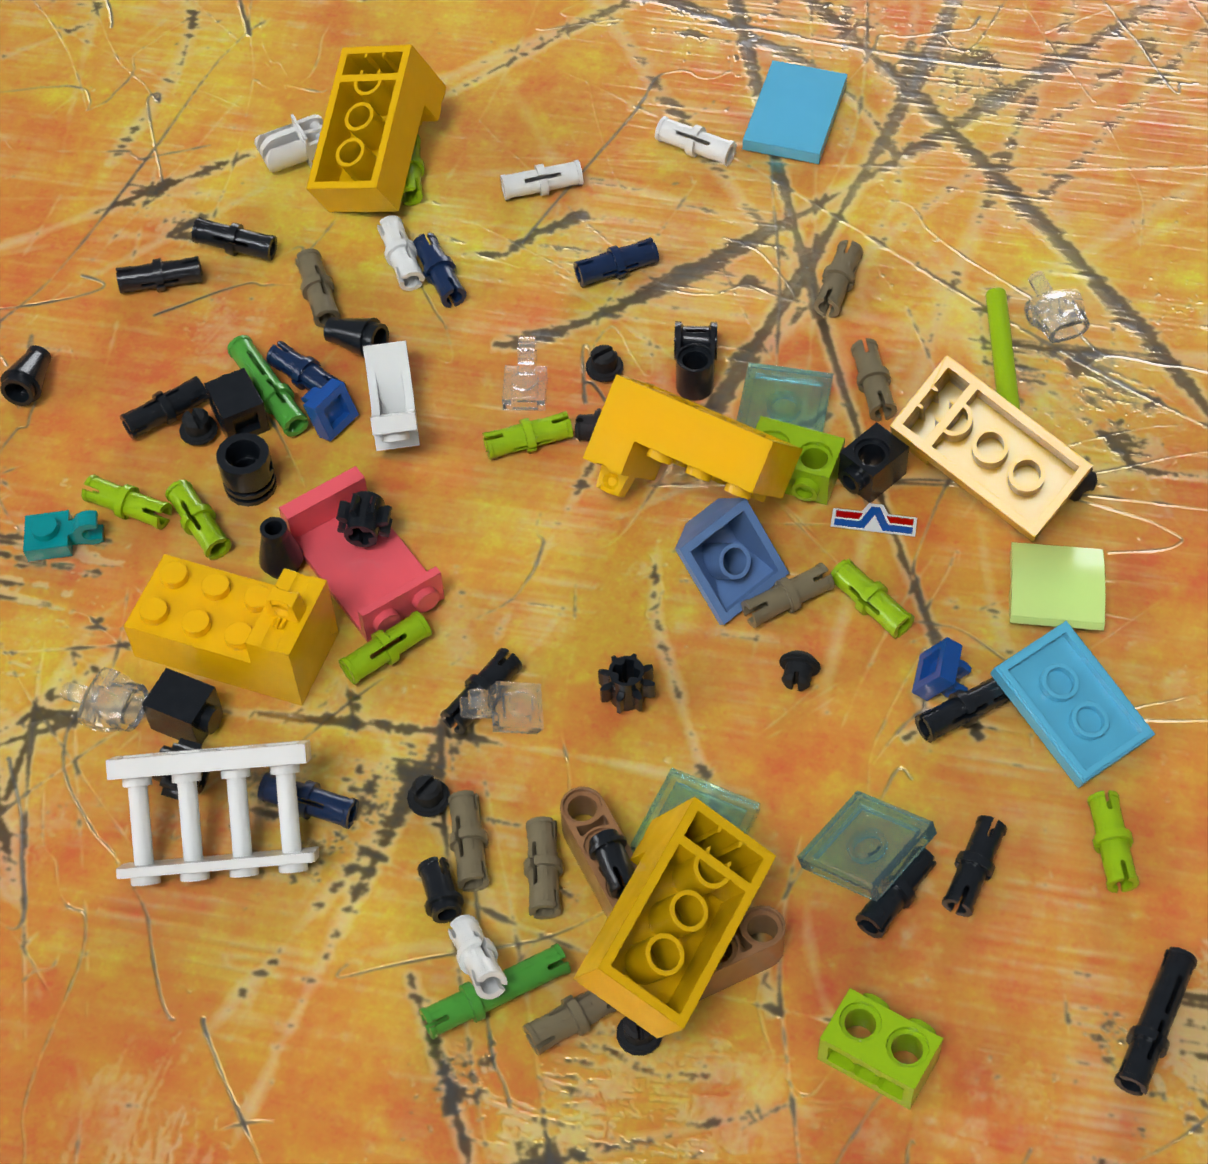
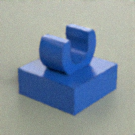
[301,378,359,441]
[912,637,972,701]

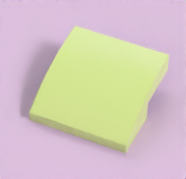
[1009,542,1106,631]

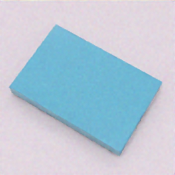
[742,60,848,164]
[990,621,1155,788]

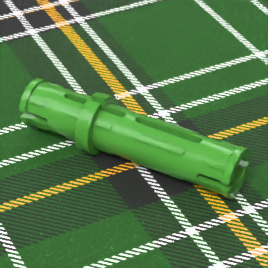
[227,335,309,437]
[419,943,571,1040]

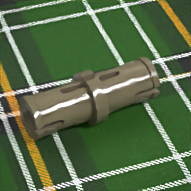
[814,240,863,318]
[295,248,340,328]
[851,338,897,422]
[741,563,834,628]
[448,790,489,892]
[523,816,563,920]
[523,990,617,1055]

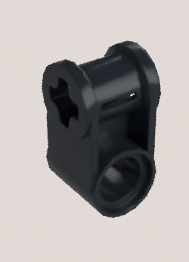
[674,321,717,401]

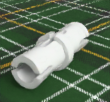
[655,116,737,166]
[500,160,584,200]
[377,215,425,291]
[448,915,508,1000]

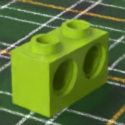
[756,416,845,505]
[817,988,943,1110]

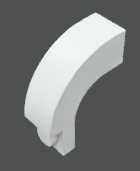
[363,340,420,451]

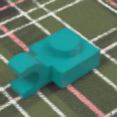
[23,510,104,562]

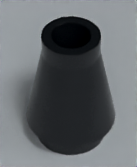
[323,317,389,358]
[0,345,51,406]
[259,517,303,579]

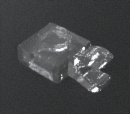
[502,336,548,411]
[459,681,544,734]

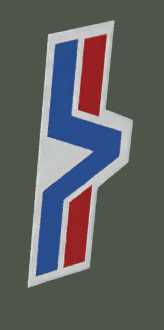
[830,503,917,537]

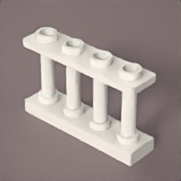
[105,740,319,886]

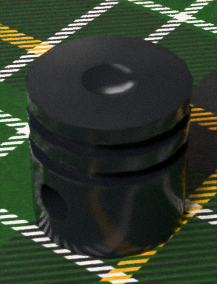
[216,433,277,507]

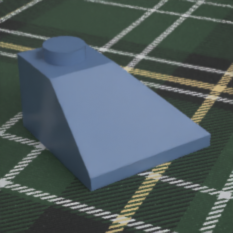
[675,498,789,625]

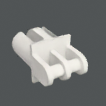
[254,114,323,173]

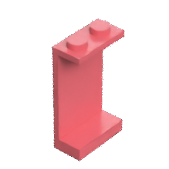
[279,466,445,642]

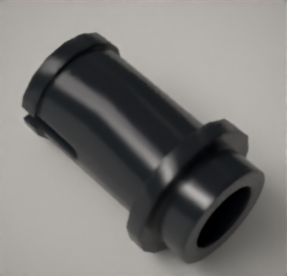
[588,829,635,898]
[417,857,464,923]

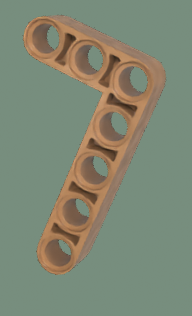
[560,787,786,1001]

